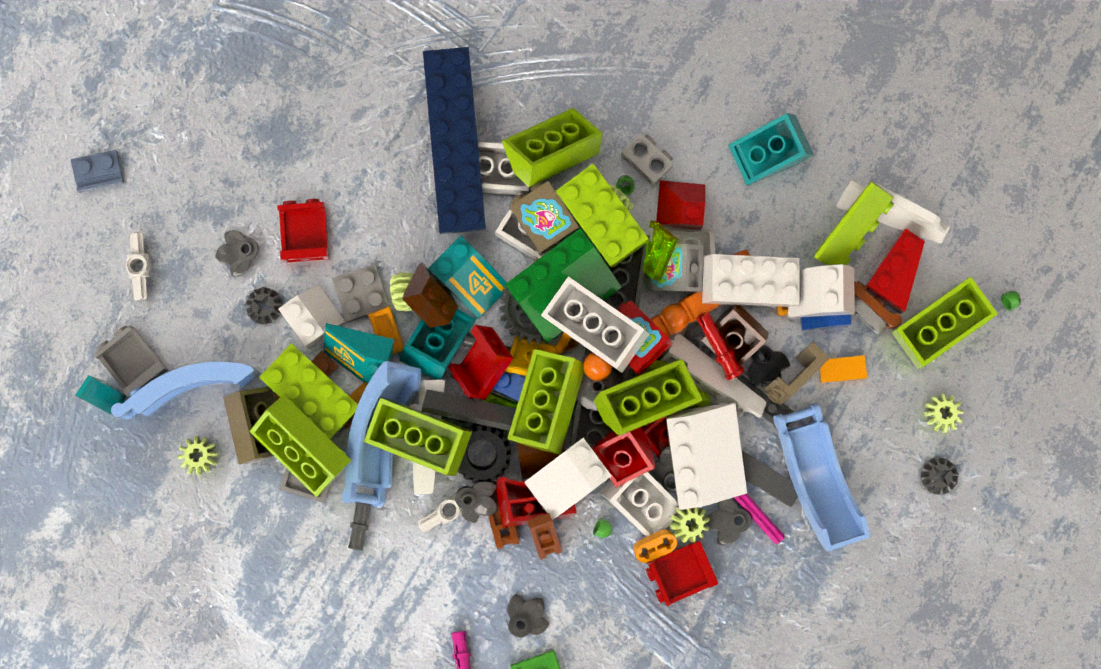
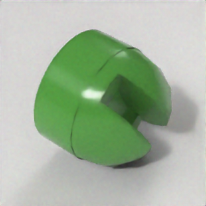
[616,175,634,195]
[1001,291,1021,311]
[593,518,612,538]

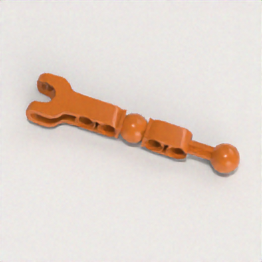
[583,249,750,381]

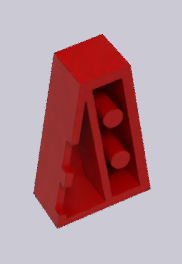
[865,229,925,314]
[494,477,577,528]

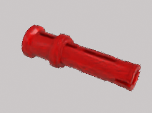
[696,311,744,380]

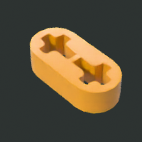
[633,529,677,563]

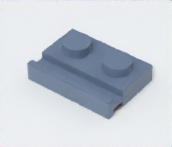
[71,150,124,193]

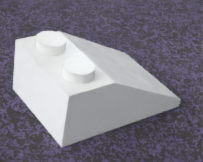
[788,264,855,318]
[524,438,612,520]
[599,472,683,537]

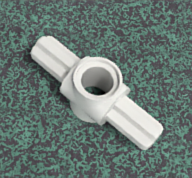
[126,232,151,300]
[418,495,471,533]

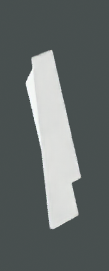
[837,180,950,244]
[660,333,766,417]
[410,380,445,495]

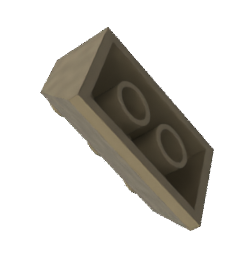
[223,386,278,465]

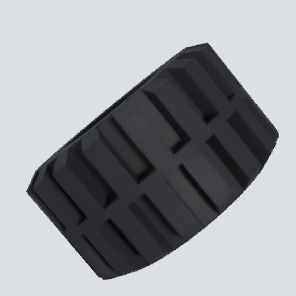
[458,424,512,483]

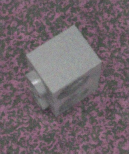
[621,132,674,187]

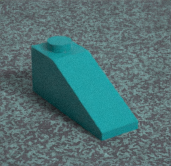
[75,375,126,414]

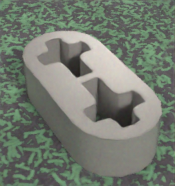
[855,296,887,334]

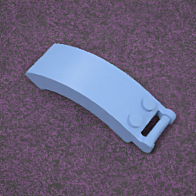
[341,361,421,508]
[111,362,260,420]
[773,402,870,551]

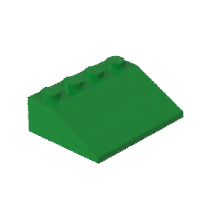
[505,228,622,343]

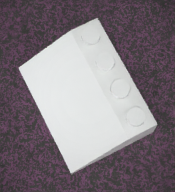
[666,403,747,510]

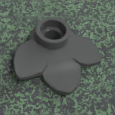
[215,230,259,276]
[649,446,676,492]
[455,481,498,523]
[706,499,751,545]
[507,594,549,638]

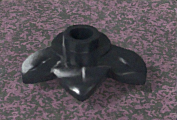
[748,345,790,386]

